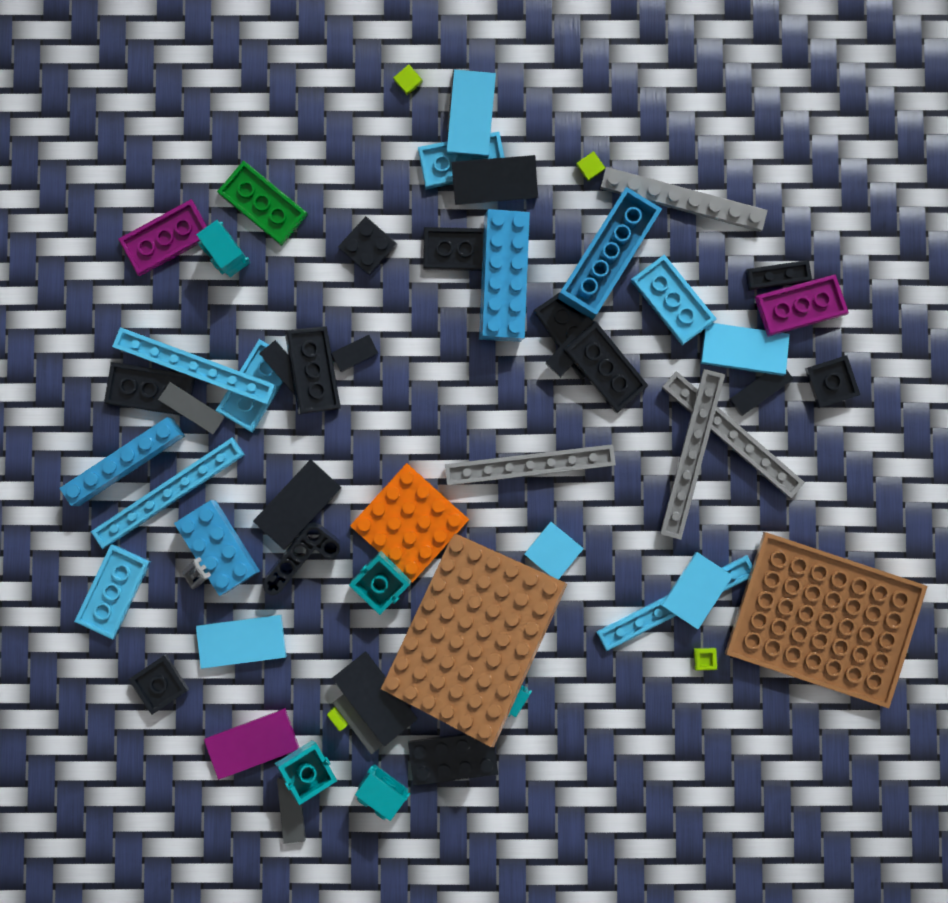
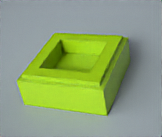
[393,65,423,95]
[576,151,605,181]
[694,648,717,671]
[327,707,348,731]

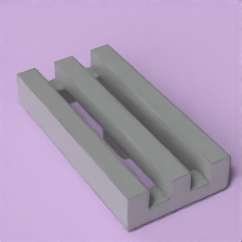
[182,557,211,589]

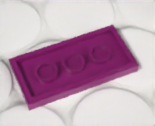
[118,199,207,276]
[755,274,849,337]
[204,708,300,780]

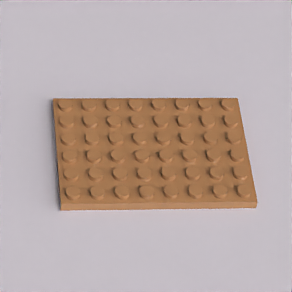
[725,532,928,708]
[381,533,567,747]

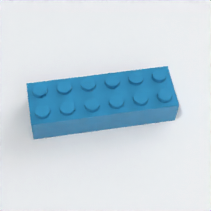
[558,187,662,320]
[479,209,530,342]

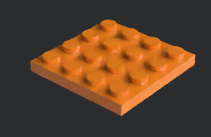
[350,463,469,583]

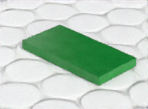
[217,160,308,246]

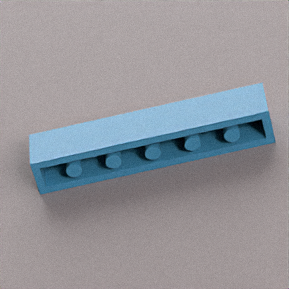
[60,417,185,506]

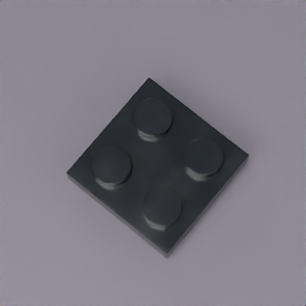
[338,216,397,276]
[805,355,860,408]
[128,654,189,715]

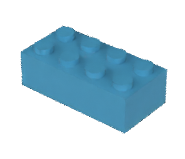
[174,500,260,596]

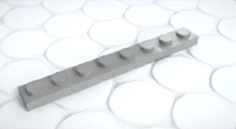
[600,167,768,232]
[660,369,725,540]
[661,371,805,499]
[445,444,616,486]

